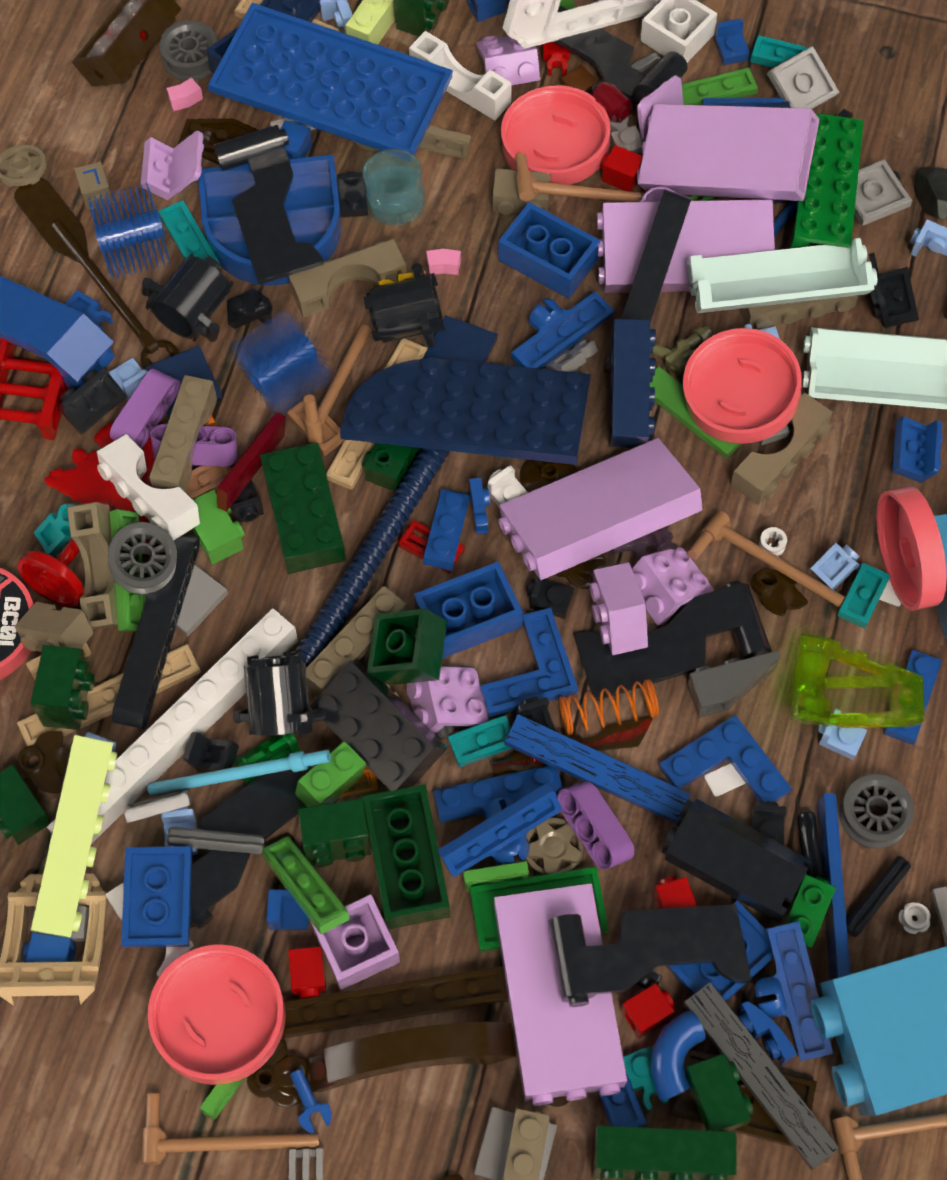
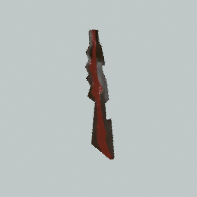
[490,716,653,776]

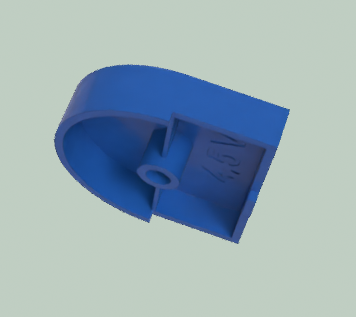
[198,155,342,286]

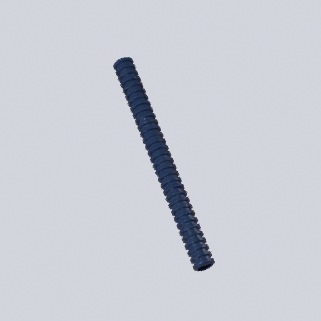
[295,448,450,668]

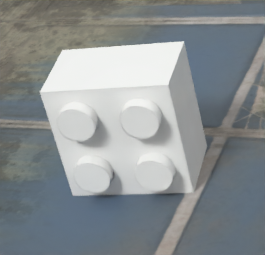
[640,0,718,62]

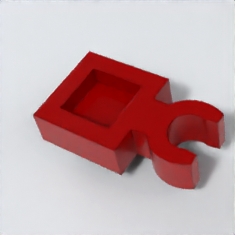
[543,41,570,76]

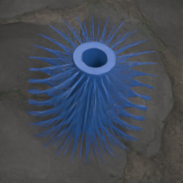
[88,182,171,280]
[231,310,333,414]

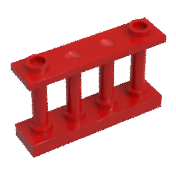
[0,338,68,440]

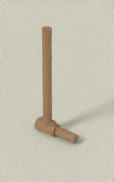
[515,153,645,202]
[303,324,371,444]
[687,511,846,607]
[142,1093,319,1165]
[832,1113,947,1180]

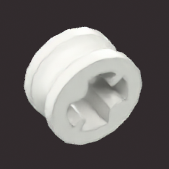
[759,527,787,557]

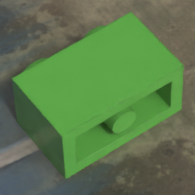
[192,490,245,565]
[295,741,366,807]

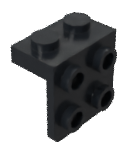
[869,252,919,328]

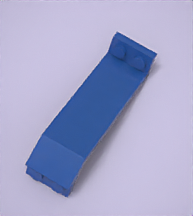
[0,276,115,390]

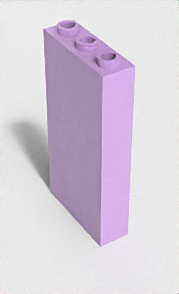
[637,104,820,201]
[597,200,775,293]
[498,438,703,580]
[494,883,627,1106]

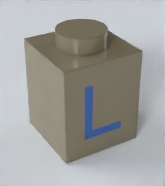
[74,161,113,211]

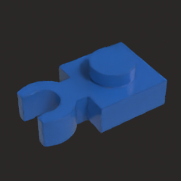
[64,290,113,332]
[469,478,490,535]

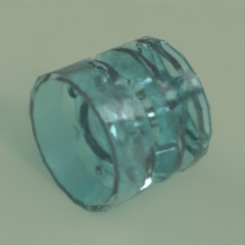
[363,149,425,225]

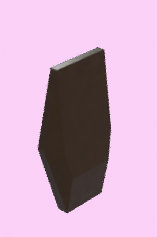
[178,118,258,165]

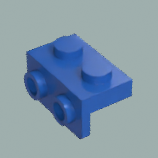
[892,416,943,483]

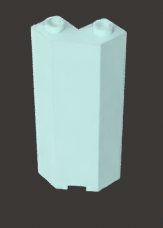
[686,238,877,313]
[802,327,947,409]

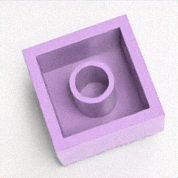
[590,562,648,655]
[311,895,400,990]

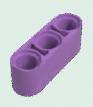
[110,368,180,449]
[150,424,238,467]
[557,782,634,870]

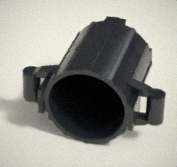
[141,253,233,342]
[364,263,445,348]
[233,652,326,736]

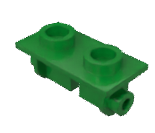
[234,733,301,784]
[786,874,837,948]

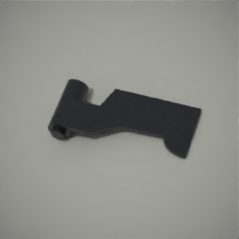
[554,5,688,105]
[214,125,324,285]
[574,581,772,701]
[190,752,336,929]
[548,904,752,1007]

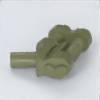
[653,326,712,377]

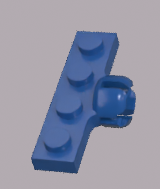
[510,291,615,369]
[433,765,563,823]
[437,783,563,877]
[755,921,834,1061]

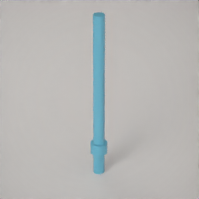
[148,750,331,796]

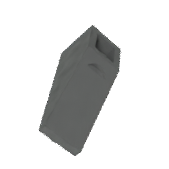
[687,650,780,718]

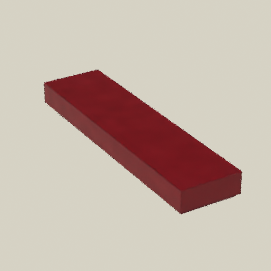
[217,413,286,512]

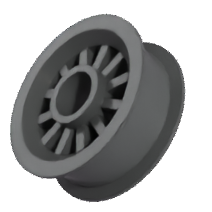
[159,21,218,81]
[108,522,177,594]
[839,774,914,849]

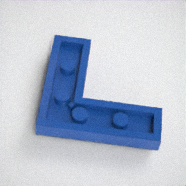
[480,608,578,718]
[659,715,792,803]

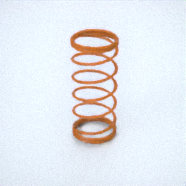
[559,679,659,736]

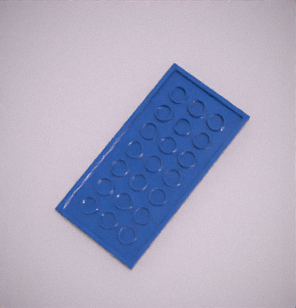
[208,3,453,161]

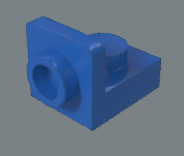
[714,19,750,65]

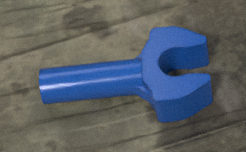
[290,1068,332,1134]

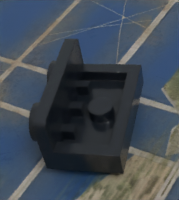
[58,367,126,436]

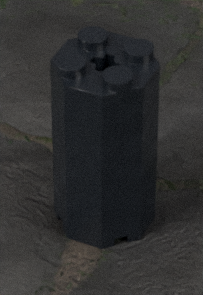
[661,799,812,923]

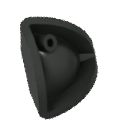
[915,167,947,220]

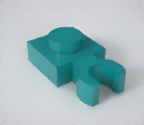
[33,504,74,555]
[623,1046,669,1112]

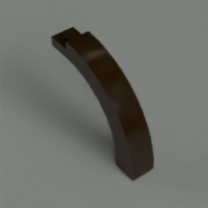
[308,1022,516,1092]

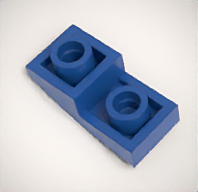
[737,1001,797,1066]

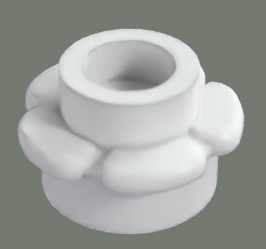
[898,902,931,934]

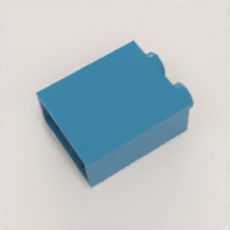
[811,946,947,1116]

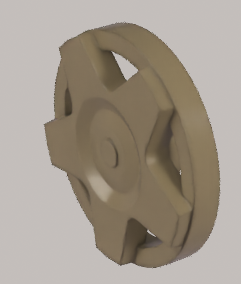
[0,145,47,187]
[526,818,584,875]

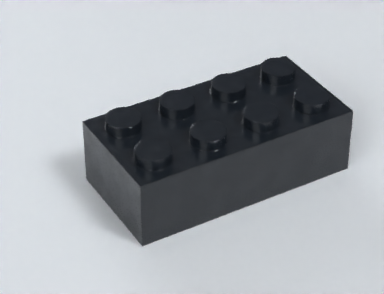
[310,660,448,791]

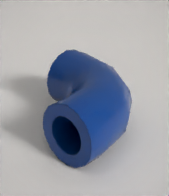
[650,1010,705,1101]

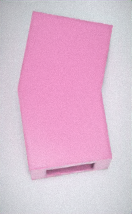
[167,78,203,112]
[426,249,461,275]

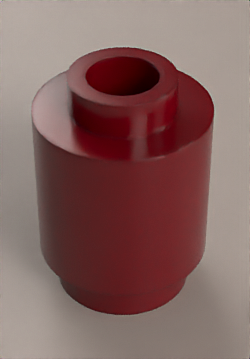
[592,82,632,122]

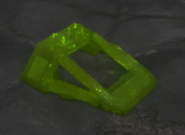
[790,633,925,728]

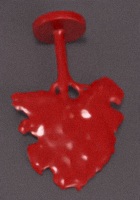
[17,421,164,608]

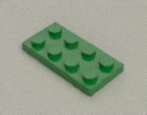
[469,867,609,953]

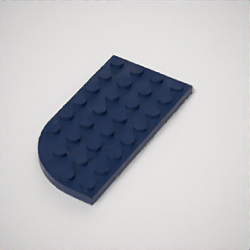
[340,357,591,465]

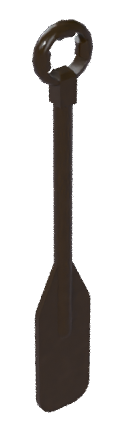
[14,178,180,369]

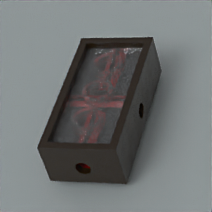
[72,0,181,86]

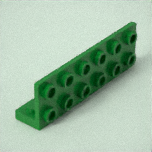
[790,113,864,249]

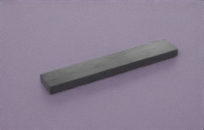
[683,983,839,1170]

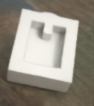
[488,465,528,508]

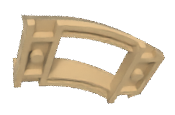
[0,874,107,1006]

